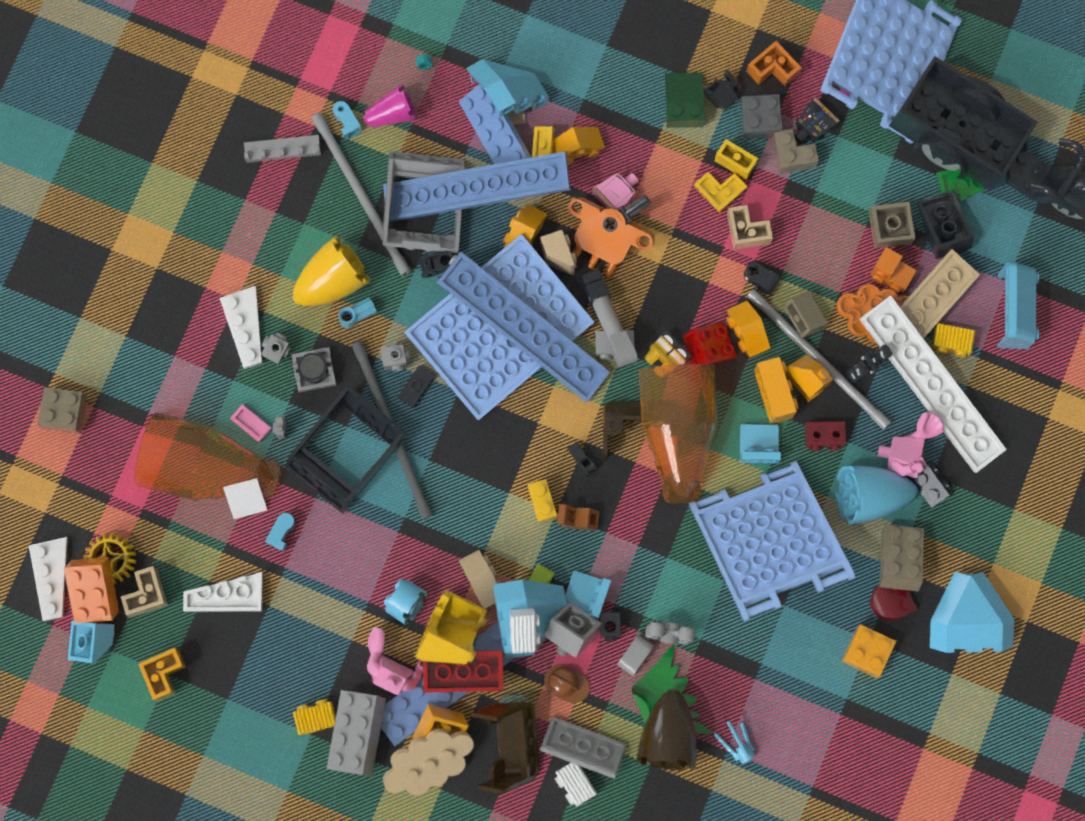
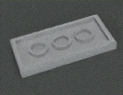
[540,717,626,778]

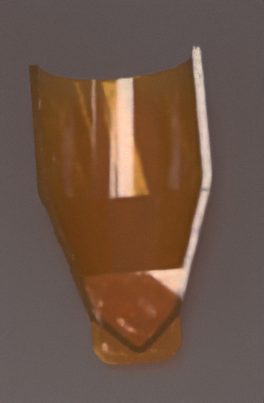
[639,364,718,504]
[135,412,281,501]

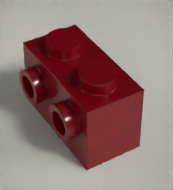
[804,422,846,451]

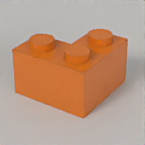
[746,41,801,87]
[870,247,917,294]

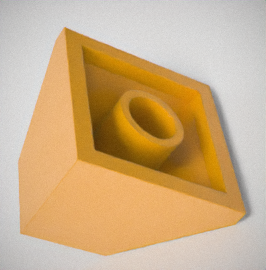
[786,355,833,398]

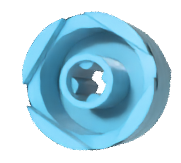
[383,579,428,625]

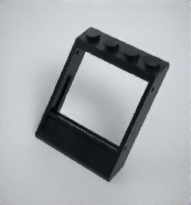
[285,385,406,514]

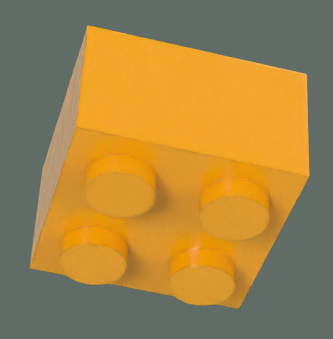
[841,624,896,678]

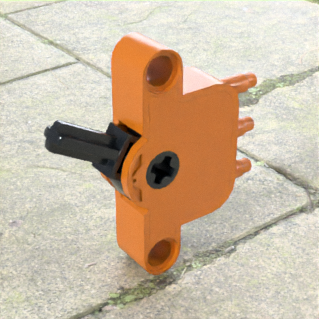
[568,195,655,277]

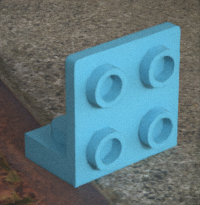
[740,424,781,463]
[565,571,611,620]

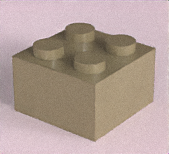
[869,202,915,249]
[37,387,87,434]

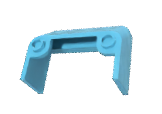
[997,262,1039,349]

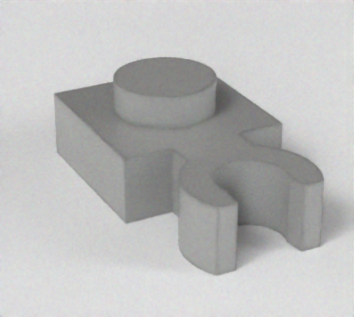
[273,416,287,439]

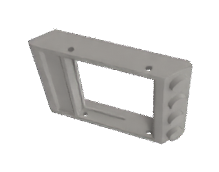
[382,151,465,253]

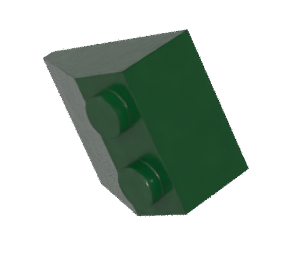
[665,73,705,128]

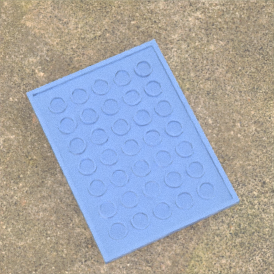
[404,234,594,420]

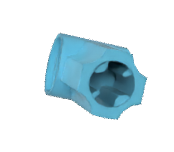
[339,297,377,328]

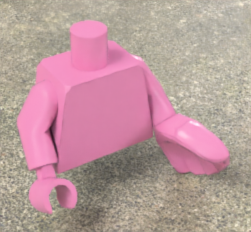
[878,412,944,478]
[367,627,423,695]

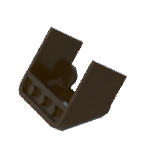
[603,401,681,459]
[472,702,540,794]

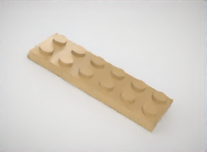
[900,249,980,339]

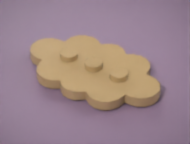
[383,729,473,795]

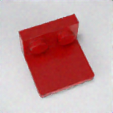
[682,322,737,371]

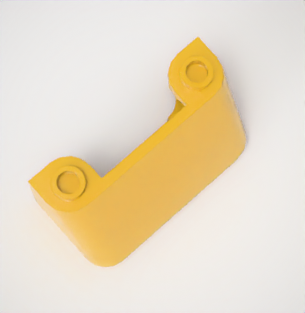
[415,590,487,664]

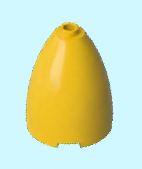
[292,236,370,306]

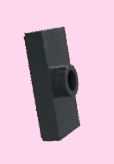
[398,365,435,408]

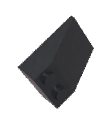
[917,191,974,259]

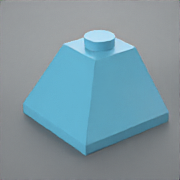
[68,621,114,663]

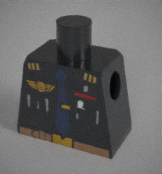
[794,97,840,144]

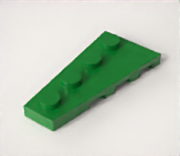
[936,169,986,203]

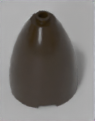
[636,690,697,771]

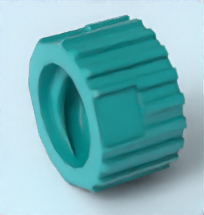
[415,54,433,70]

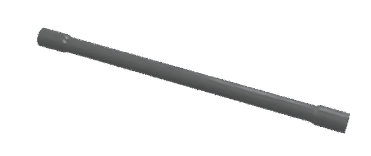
[352,341,433,520]

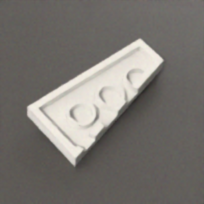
[220,286,263,370]
[29,537,68,622]
[183,572,263,612]

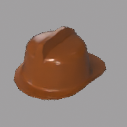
[544,665,590,703]

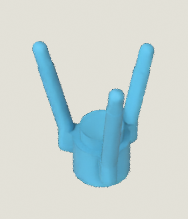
[714,721,755,764]

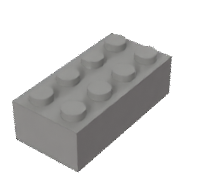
[327,690,386,777]

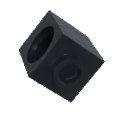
[600,613,620,642]

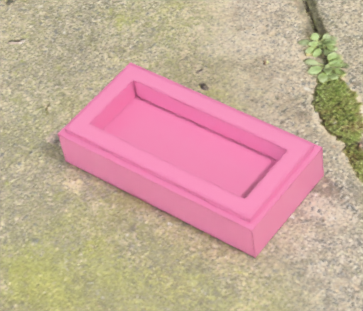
[230,404,272,443]

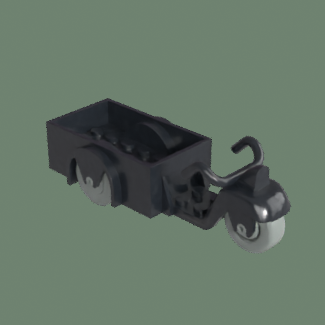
[889,56,1085,219]

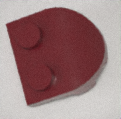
[870,585,918,622]

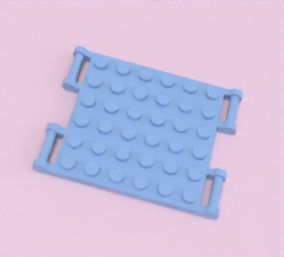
[821,0,961,143]
[689,461,855,621]

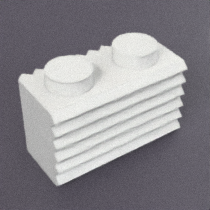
[510,608,540,654]
[555,763,597,807]

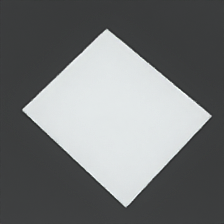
[223,478,267,519]

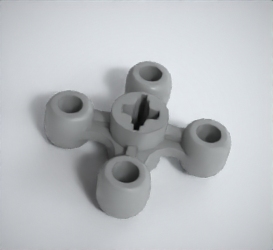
[645,622,695,645]

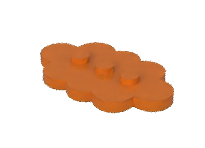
[836,284,909,344]

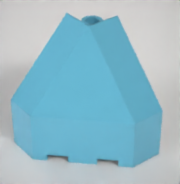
[466,59,549,118]
[930,571,1014,653]
[493,580,567,660]

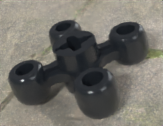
[846,344,893,383]

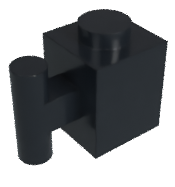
[704,70,742,110]

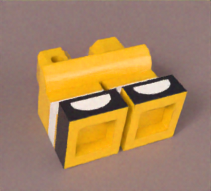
[645,330,691,378]

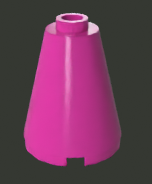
[363,84,418,128]

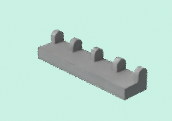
[244,135,321,163]

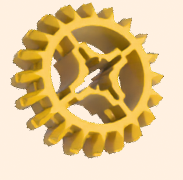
[83,533,136,585]

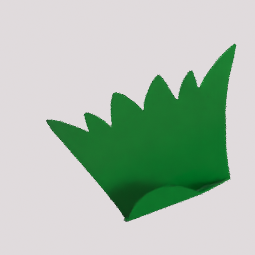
[632,645,712,734]

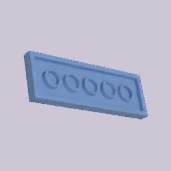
[459,84,532,164]

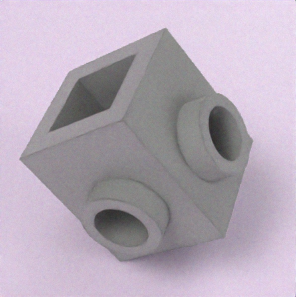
[261,332,290,364]
[380,343,410,372]

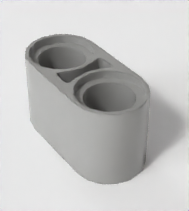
[617,635,654,676]

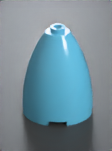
[836,466,917,524]

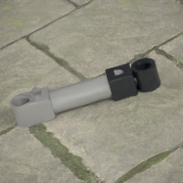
[579,268,637,367]

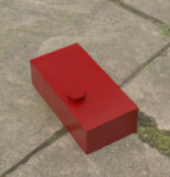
[423,650,504,693]

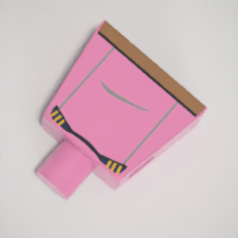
[592,173,638,208]

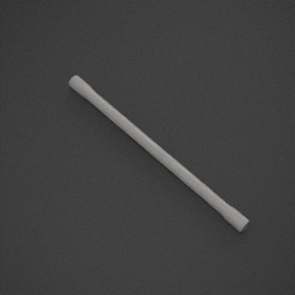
[311,112,411,276]
[747,289,891,430]

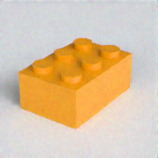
[754,357,798,425]

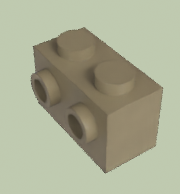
[783,291,828,339]

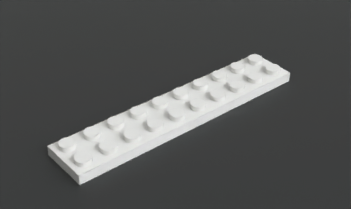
[859,296,1007,473]

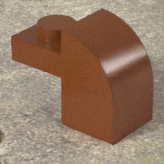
[557,504,599,531]

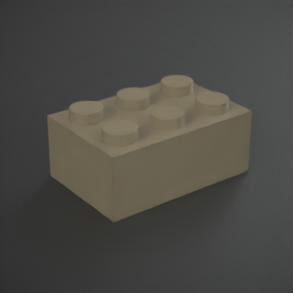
[879,524,924,591]

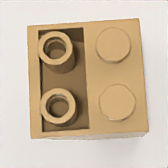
[540,230,577,275]

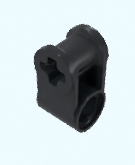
[417,251,453,278]
[744,262,781,295]

